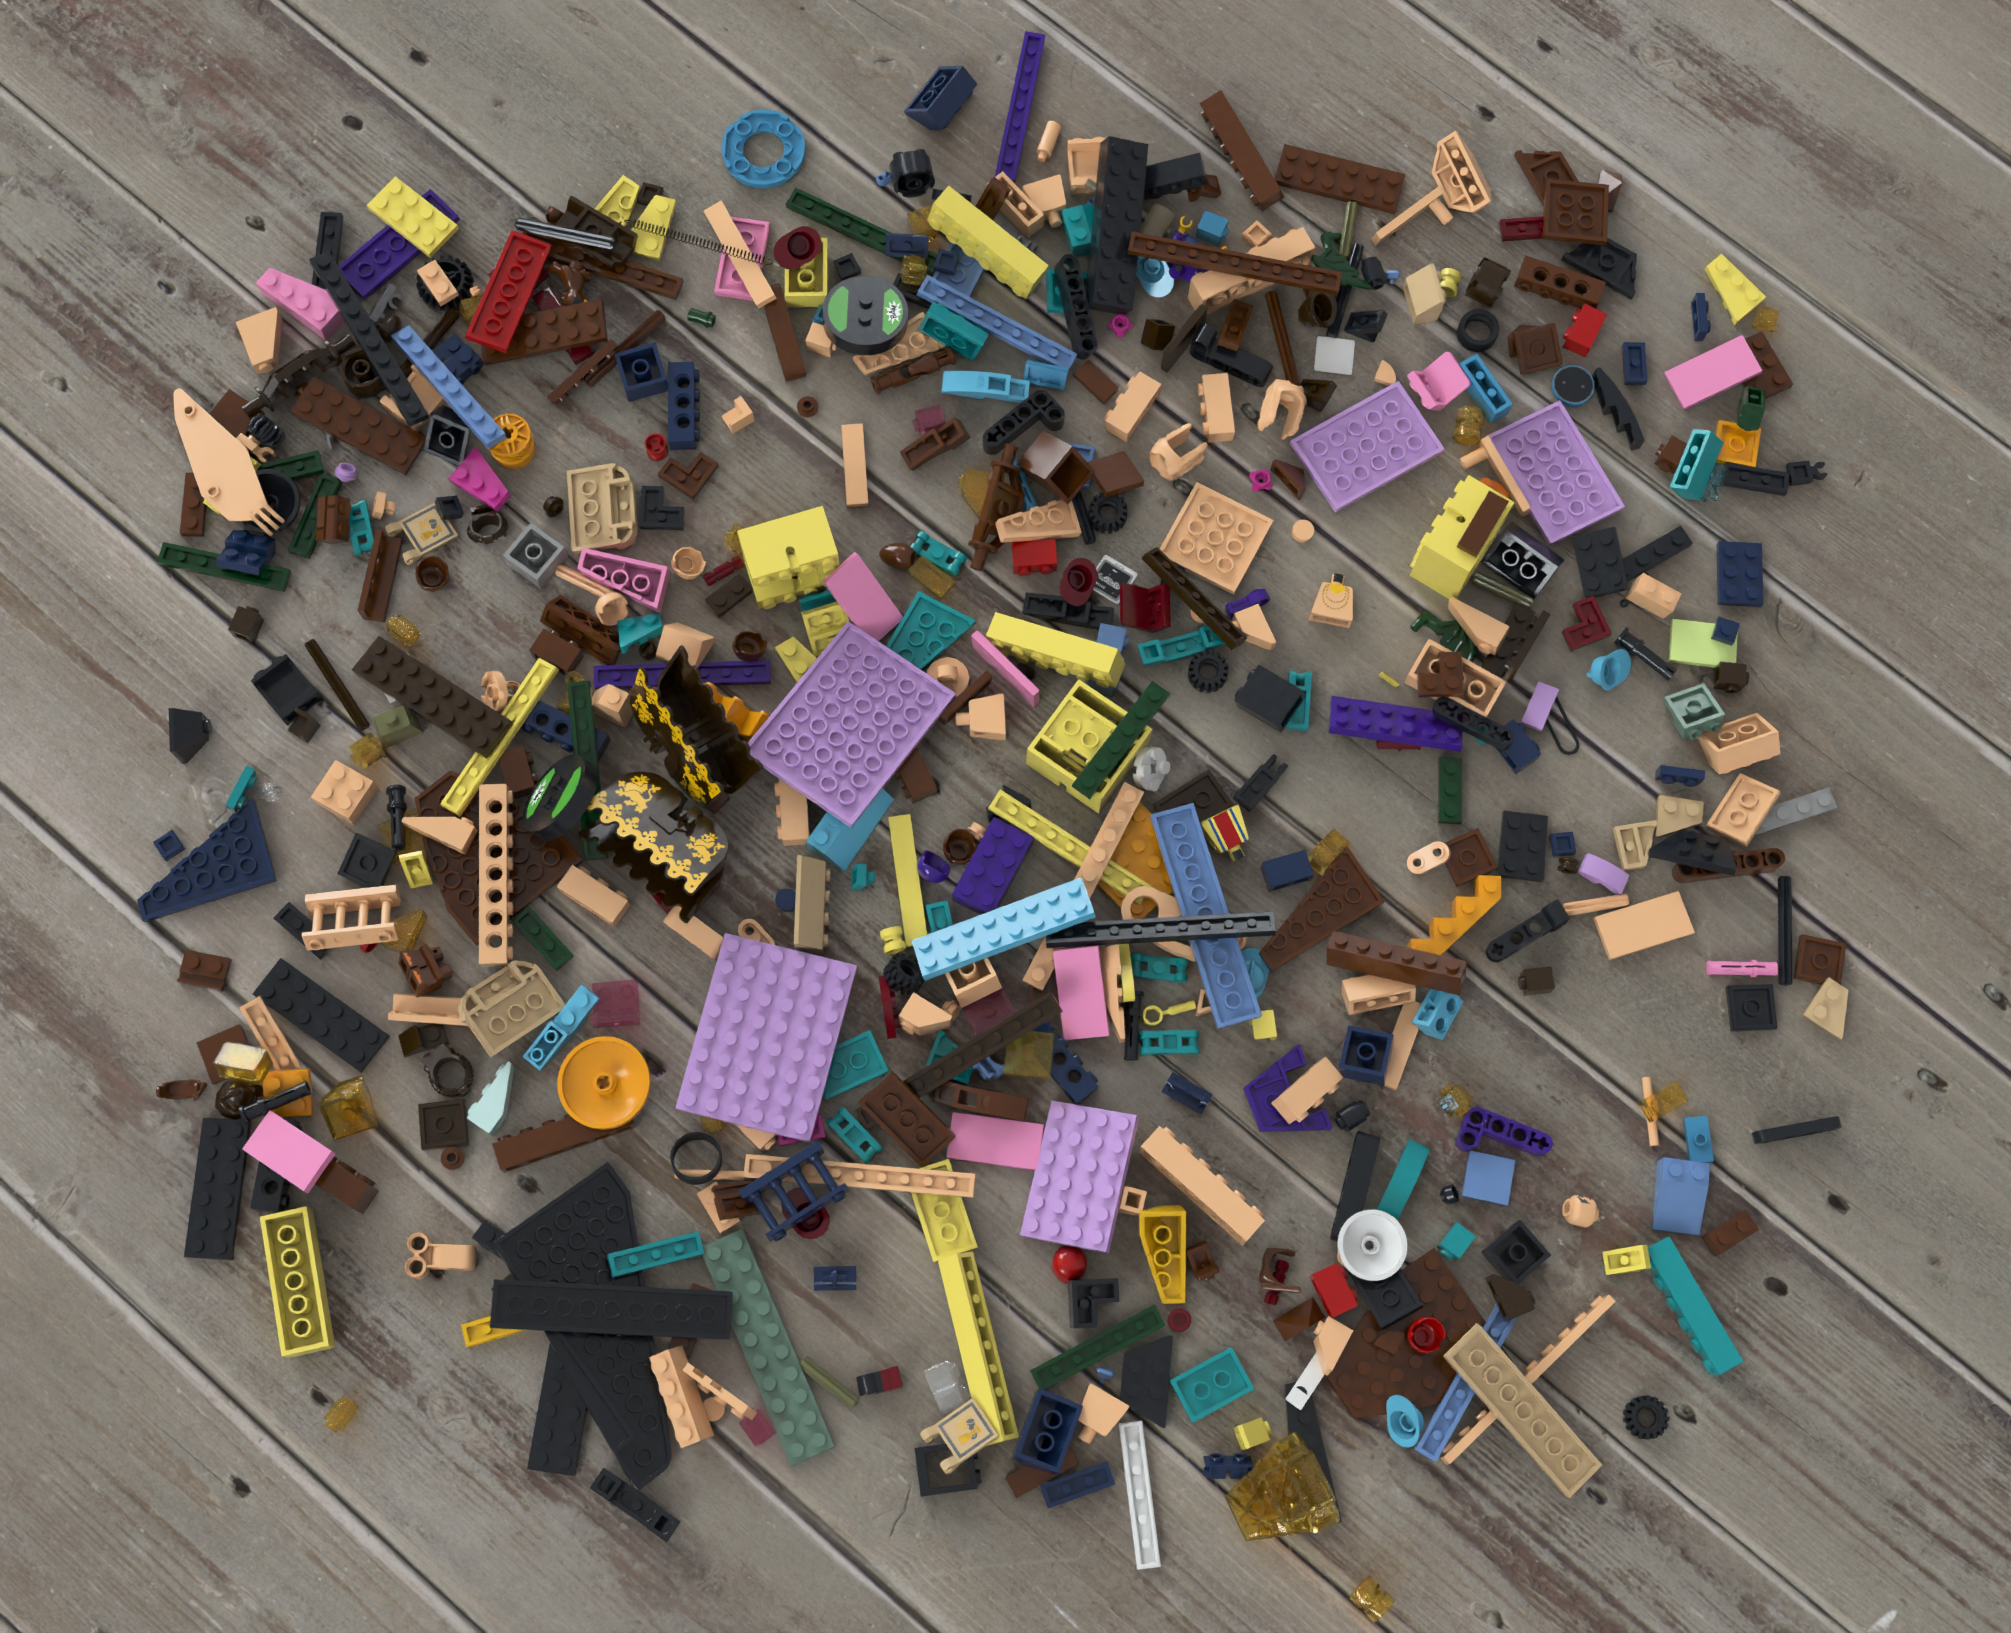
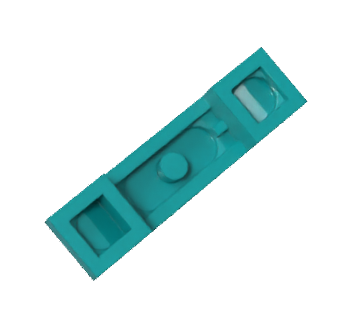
[1137,626,1225,666]
[1376,1139,1430,1220]

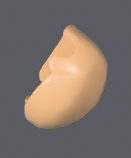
[671,547,706,580]
[595,592,629,626]

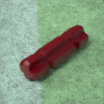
[703,556,744,586]
[1264,1260,1289,1306]

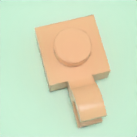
[236,433,276,464]

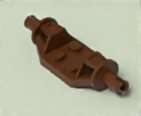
[968,444,1025,571]

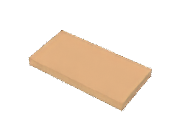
[1593,891,1695,960]

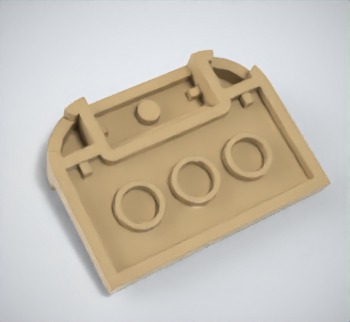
[567,464,638,554]
[458,960,565,1058]

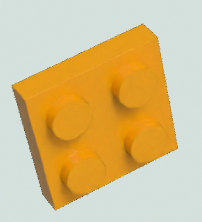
[1715,420,1761,467]
[262,1068,314,1117]

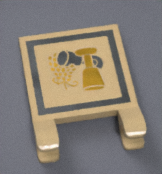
[385,502,459,566]
[920,1398,999,1474]

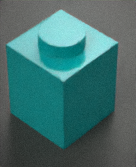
[1437,1222,1476,1261]

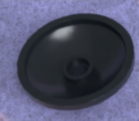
[241,469,301,534]

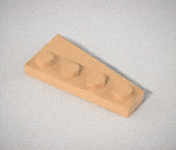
[995,500,1082,543]

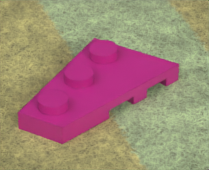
[448,447,511,512]

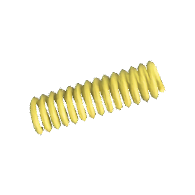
[1378,671,1400,688]

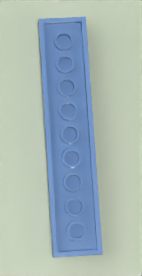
[1150,803,1262,1030]

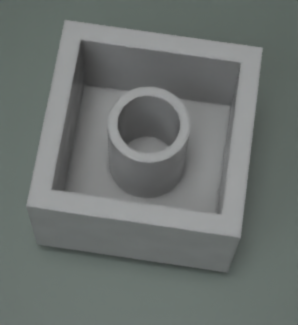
[503,523,568,589]

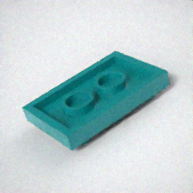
[823,1030,889,1101]
[1170,1347,1254,1423]

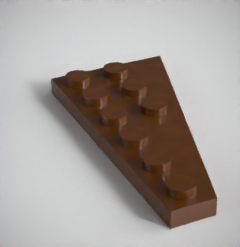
[1259,846,1385,972]

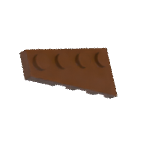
[547,338,616,404]

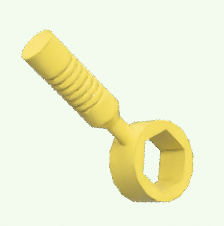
[1142,1000,1196,1027]

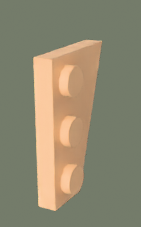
[682,1363,757,1420]

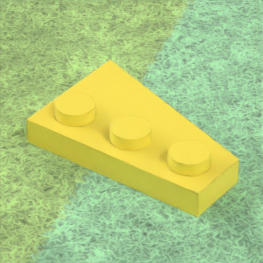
[595,175,641,227]
[631,195,677,261]
[1705,253,1766,326]

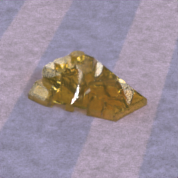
[1225,1432,1340,1541]

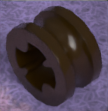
[1557,857,1579,874]

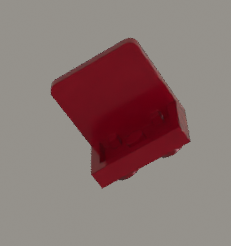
[1120,583,1171,633]

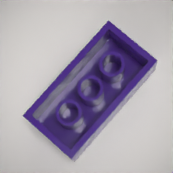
[952,817,1034,915]

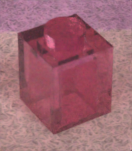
[912,404,946,436]
[739,1408,776,1447]

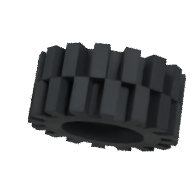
[1088,492,1128,534]
[1188,650,1229,693]
[883,953,925,996]
[1623,1395,1670,1440]

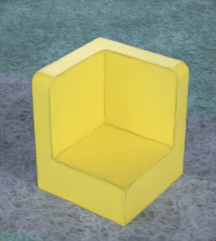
[1249,1010,1277,1041]

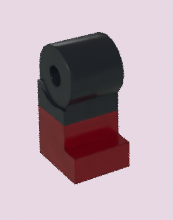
[856,1366,903,1396]

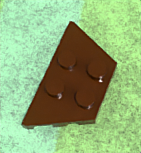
[1514,150,1579,206]

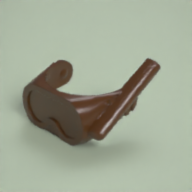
[156,1079,207,1101]
[1259,1248,1301,1293]

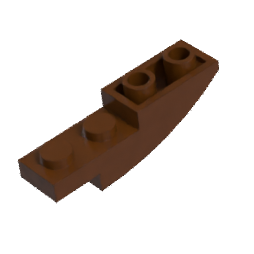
[933,1081,1029,1121]

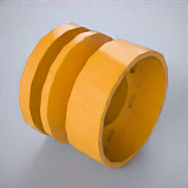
[489,413,536,470]

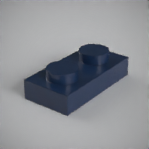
[886,233,929,258]
[1691,293,1711,341]
[1622,342,1647,385]
[1655,765,1705,787]

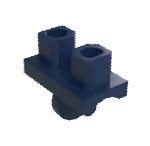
[814,1266,856,1291]

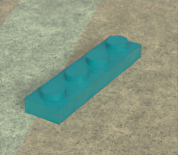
[607,1231,704,1278]

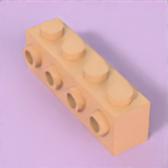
[649,1345,714,1448]

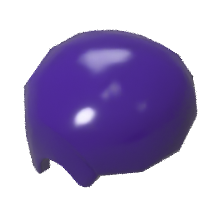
[917,850,951,883]

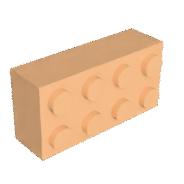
[1404,639,1506,725]

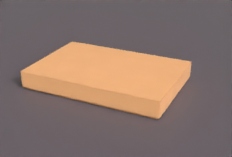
[1706,773,1781,847]

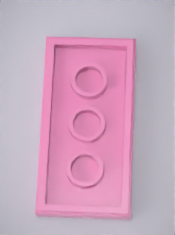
[714,217,771,301]
[1664,335,1762,410]
[822,552,903,641]
[971,631,1040,708]
[1053,945,1110,1040]
[242,1110,336,1193]
[946,1112,1044,1171]

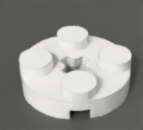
[1133,746,1170,791]

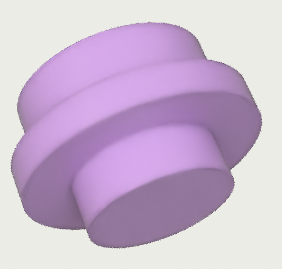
[335,463,357,482]

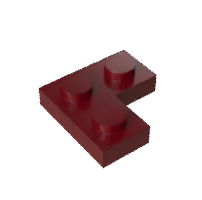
[1561,595,1612,652]
[878,976,900,1039]

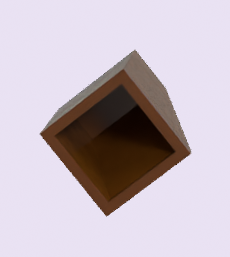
[1016,431,1095,504]

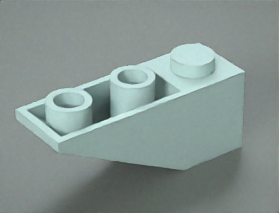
[467,1061,515,1136]

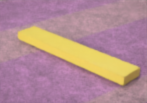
[888,814,927,948]

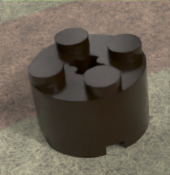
[1465,257,1511,307]
[339,348,386,398]

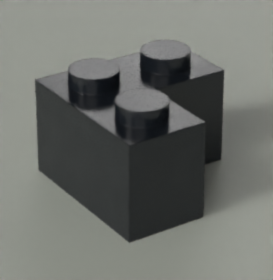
[1068,1278,1119,1329]

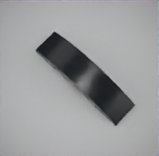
[590,1468,681,1542]

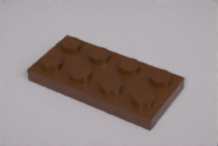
[858,1070,956,1168]

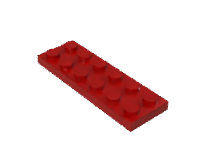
[465,230,552,354]

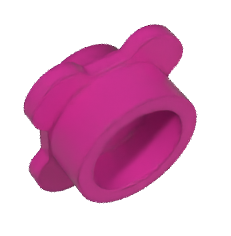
[1108,314,1133,338]
[1249,470,1273,492]

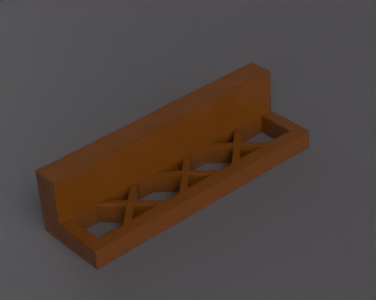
[357,529,403,622]
[540,595,621,665]

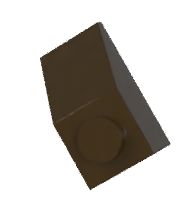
[1485,1274,1535,1322]

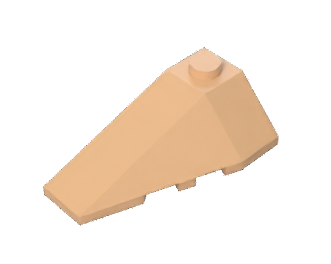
[1099,944,1125,1043]

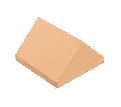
[656,622,716,667]

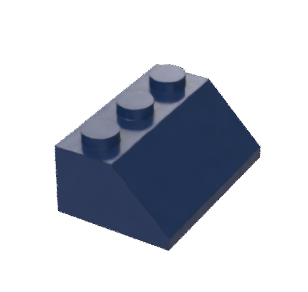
[904,66,977,130]
[1011,1388,1083,1474]

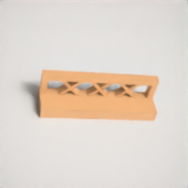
[388,993,468,1026]

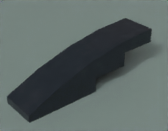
[1592,367,1645,451]
[1022,592,1115,629]

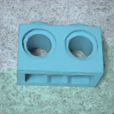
[1412,989,1464,1040]

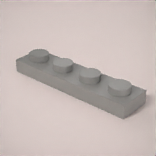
[1754,787,1838,837]

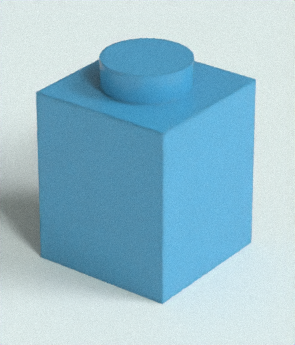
[1195,210,1230,247]

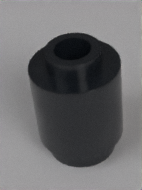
[1361,257,1387,290]
[1334,1100,1370,1132]

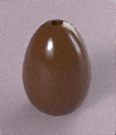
[879,543,916,569]

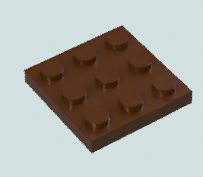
[1542,179,1609,245]

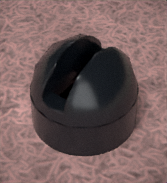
[1440,1184,1459,1204]

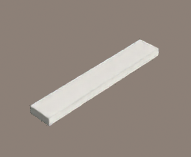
[1118,1421,1161,1570]

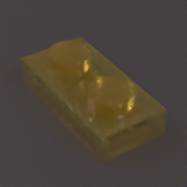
[908,556,955,600]
[1638,1081,1688,1123]

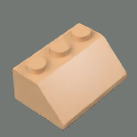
[1698,713,1781,775]

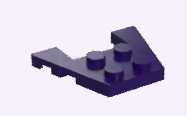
[1243,1045,1333,1132]

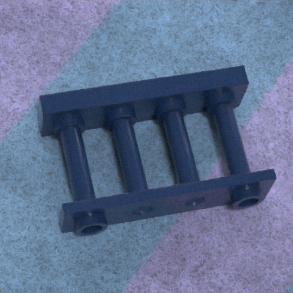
[738,1140,849,1242]

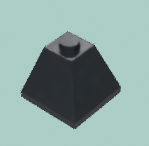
[423,405,471,466]
[169,708,212,764]

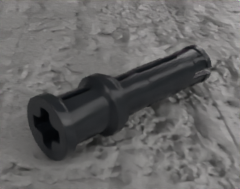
[1614,627,1677,681]
[386,784,407,851]
[1123,991,1144,1061]
[239,1081,312,1124]

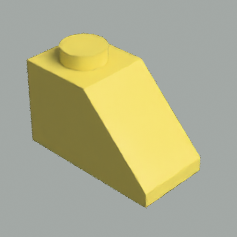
[1233,1417,1272,1451]

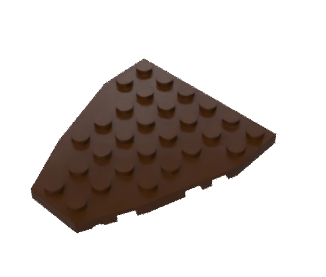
[414,771,584,946]
[1327,1248,1513,1419]

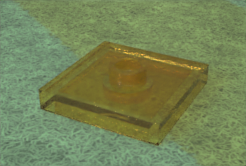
[1004,1031,1054,1080]

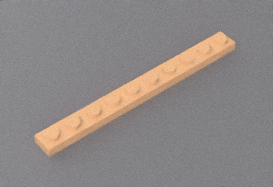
[1022,782,1144,991]
[743,1154,976,1198]
[1439,1295,1616,1465]

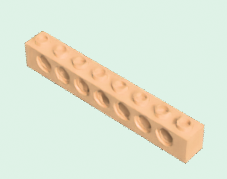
[479,784,513,967]

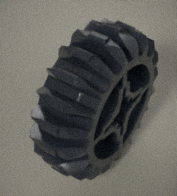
[416,255,474,311]

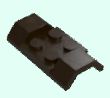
[549,195,638,268]

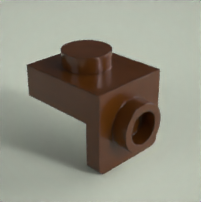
[1187,174,1221,202]
[1186,1240,1220,1281]

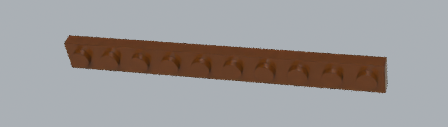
[1128,231,1342,295]

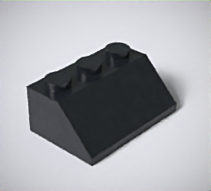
[1481,522,1564,599]

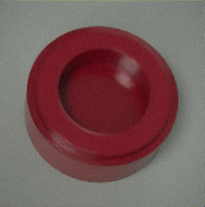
[1167,1308,1191,1333]

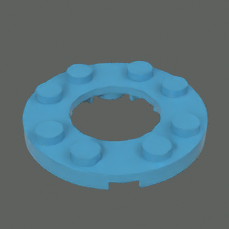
[722,110,805,189]

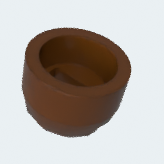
[546,206,564,223]

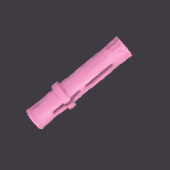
[1706,960,1778,978]

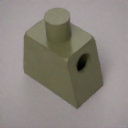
[374,706,423,749]

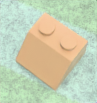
[899,992,953,1036]

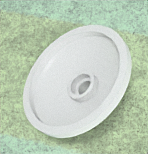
[1337,1210,1407,1281]

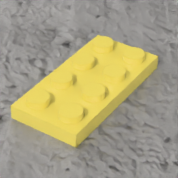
[367,176,459,258]
[911,1159,978,1263]

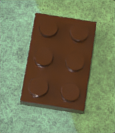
[1742,331,1793,399]

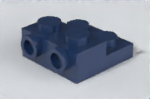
[432,333,484,385]
[216,530,276,575]

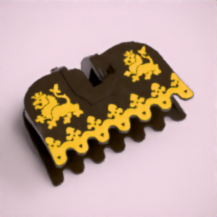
[630,645,763,809]
[578,771,729,923]

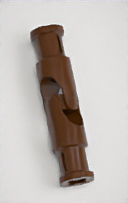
[870,346,956,395]

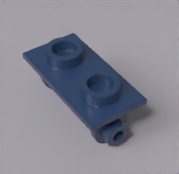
[1162,1072,1213,1114]
[1203,1453,1253,1479]

